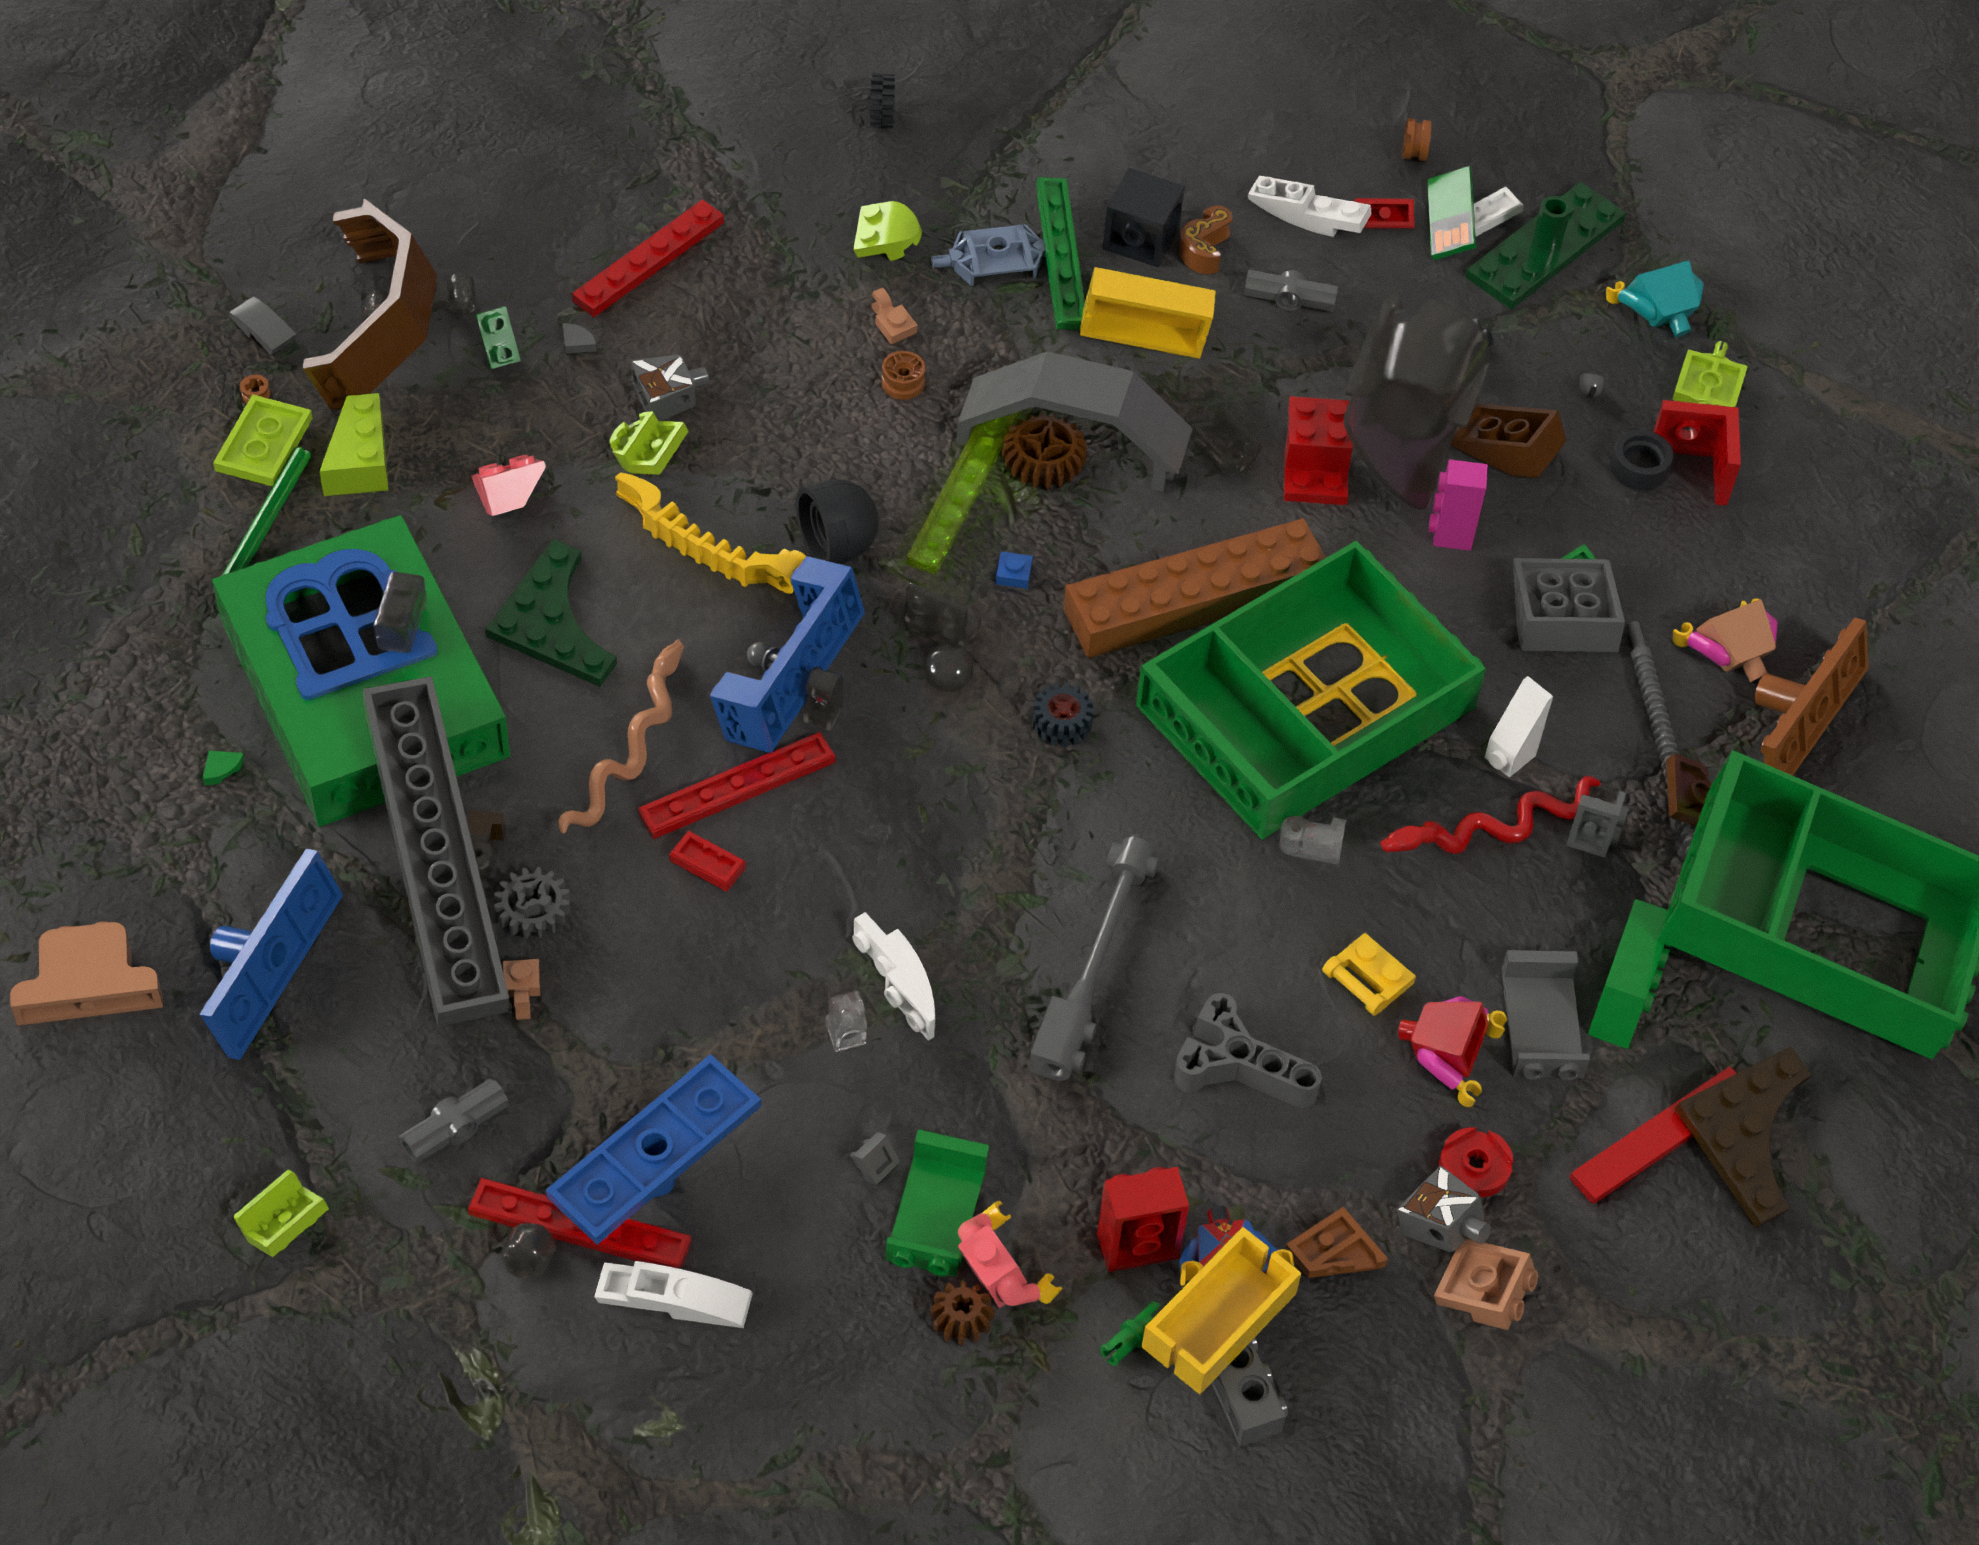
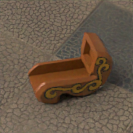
[1179,205,1233,275]

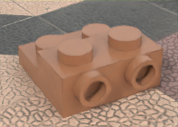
[1434,1239,1538,1330]

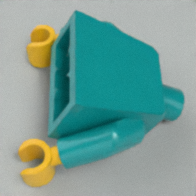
[1606,260,1704,337]

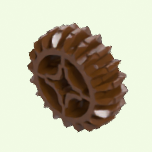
[1002,412,1087,490]

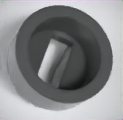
[1579,374,1605,398]

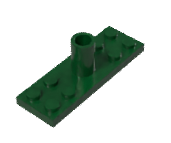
[1465,182,1626,310]

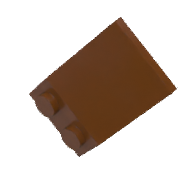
[1448,404,1566,478]

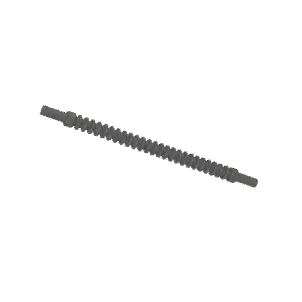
[1627,621,1696,854]

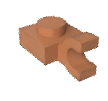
[872,288,918,344]
[503,959,540,1020]

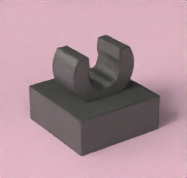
[850,1132,900,1186]

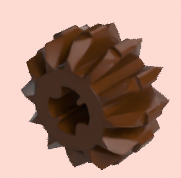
[930,1279,995,1346]

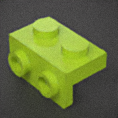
[234,1170,329,1258]

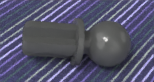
[747,641,780,671]

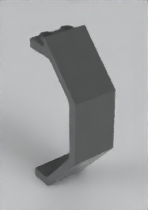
[956,351,1193,492]

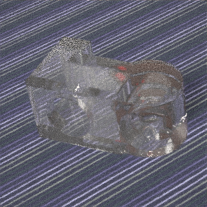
[1279,816,1346,865]
[825,990,867,1052]

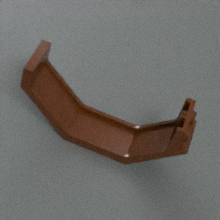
[302,198,438,410]

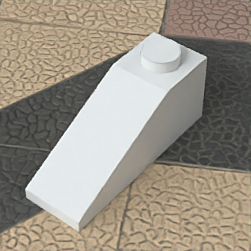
[1485,676,1553,777]

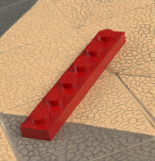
[572,199,724,317]

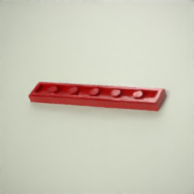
[638,732,836,840]
[1569,1066,1737,1205]
[468,1178,692,1269]

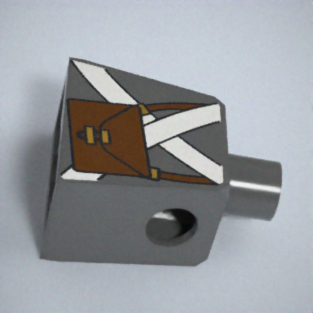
[631,355,709,421]
[1396,1166,1491,1252]

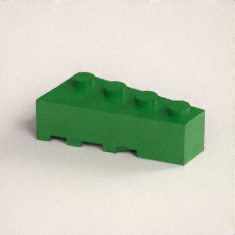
[1588,899,1671,1049]

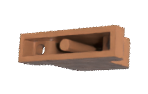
[10,921,163,1026]

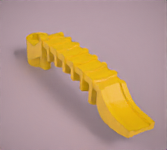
[615,472,806,594]

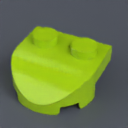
[853,201,922,261]
[610,412,689,475]

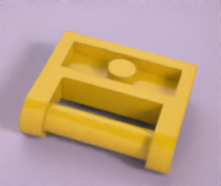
[1322,933,1416,1016]

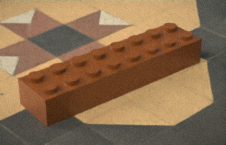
[1063,518,1326,658]

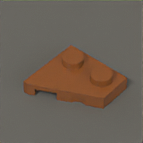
[1285,1207,1388,1278]

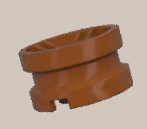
[1402,118,1431,162]
[882,351,926,400]

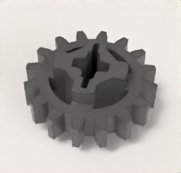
[494,867,571,939]

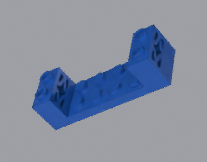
[710,556,865,753]

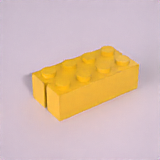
[1080,267,1216,359]
[1142,1227,1301,1395]

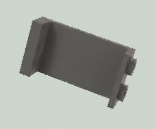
[1502,950,1590,1080]

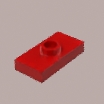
[669,830,746,892]

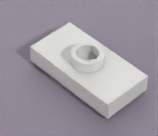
[1474,187,1523,236]

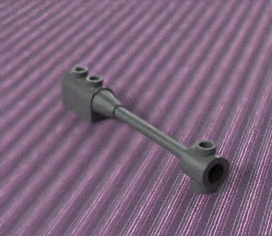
[1028,837,1159,1081]

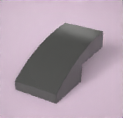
[229,296,296,356]

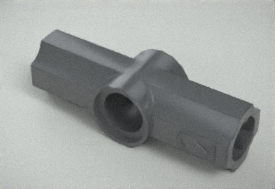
[1244,270,1338,312]
[399,1078,509,1164]

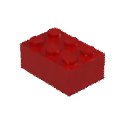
[1097,1167,1189,1272]

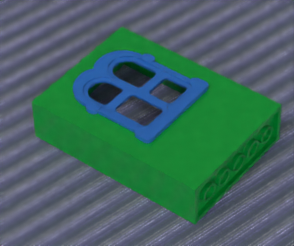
[212,515,511,827]

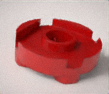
[1439,1127,1513,1197]

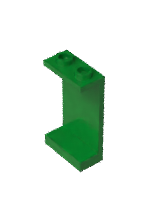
[885,1129,989,1277]

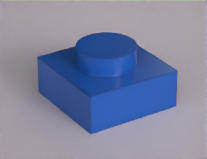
[996,551,1033,589]

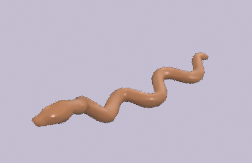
[558,639,684,834]

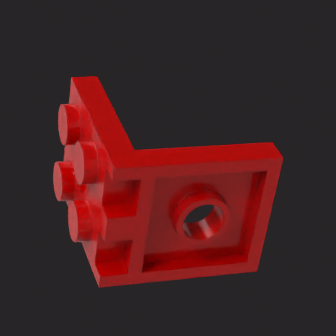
[1653,400,1741,506]

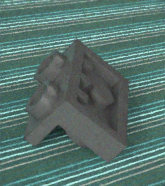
[1566,791,1629,858]

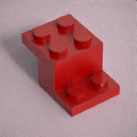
[1284,396,1353,505]

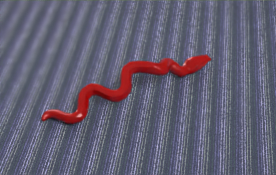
[1379,776,1601,854]

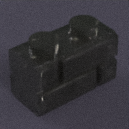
[374,572,427,653]

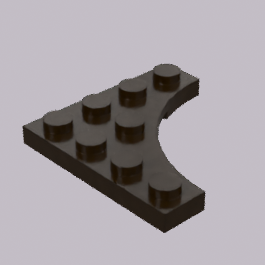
[1675,1046,1811,1229]

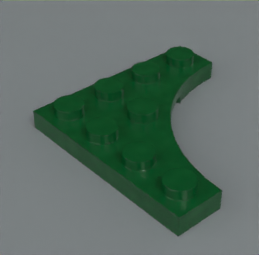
[485,539,617,687]

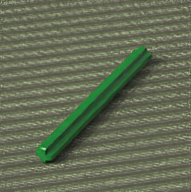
[222,447,311,575]

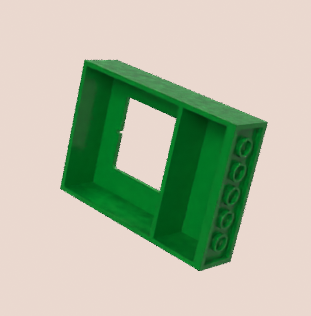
[1657,750,1979,1059]

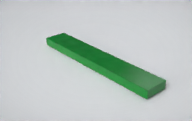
[1036,177,1085,330]

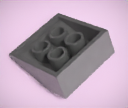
[1513,558,1625,652]

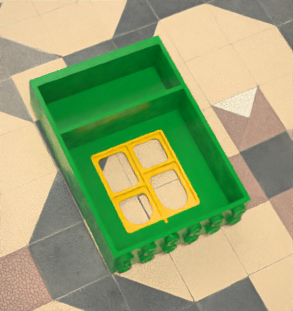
[1136,541,1486,840]

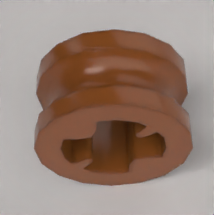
[240,375,270,404]

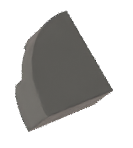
[563,323,596,354]

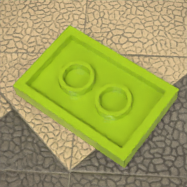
[213,394,313,487]

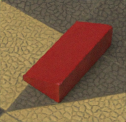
[1354,198,1415,229]

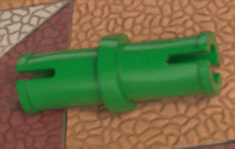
[1099,1301,1161,1366]

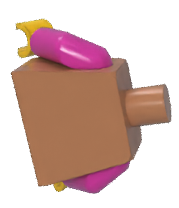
[1672,598,1778,683]

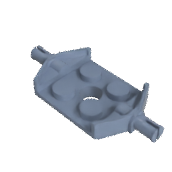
[931,224,1046,286]

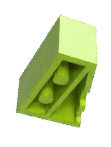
[320,393,388,496]

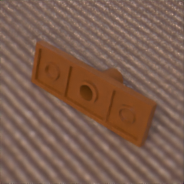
[1755,617,1869,776]

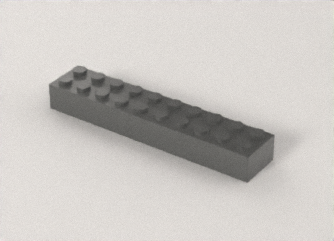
[363,676,509,1027]

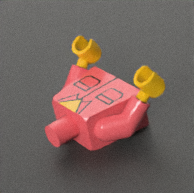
[958,1201,1062,1309]

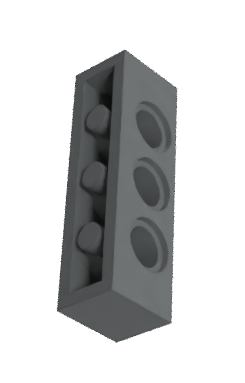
[1212,1337,1288,1447]

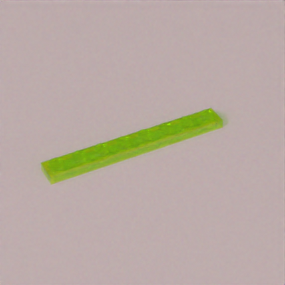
[906,410,1022,575]

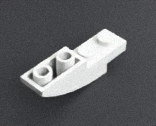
[1248,175,1371,237]
[853,912,935,1041]
[594,1261,753,1328]

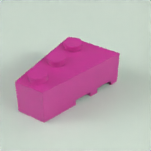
[1428,459,1488,551]

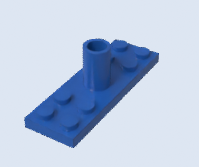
[200,849,343,1060]
[546,1054,761,1245]

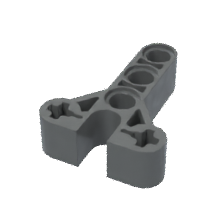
[1174,993,1322,1108]

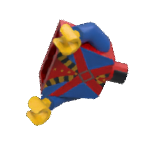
[1179,1206,1294,1286]

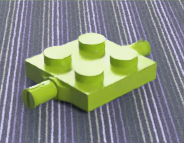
[1672,341,1748,407]

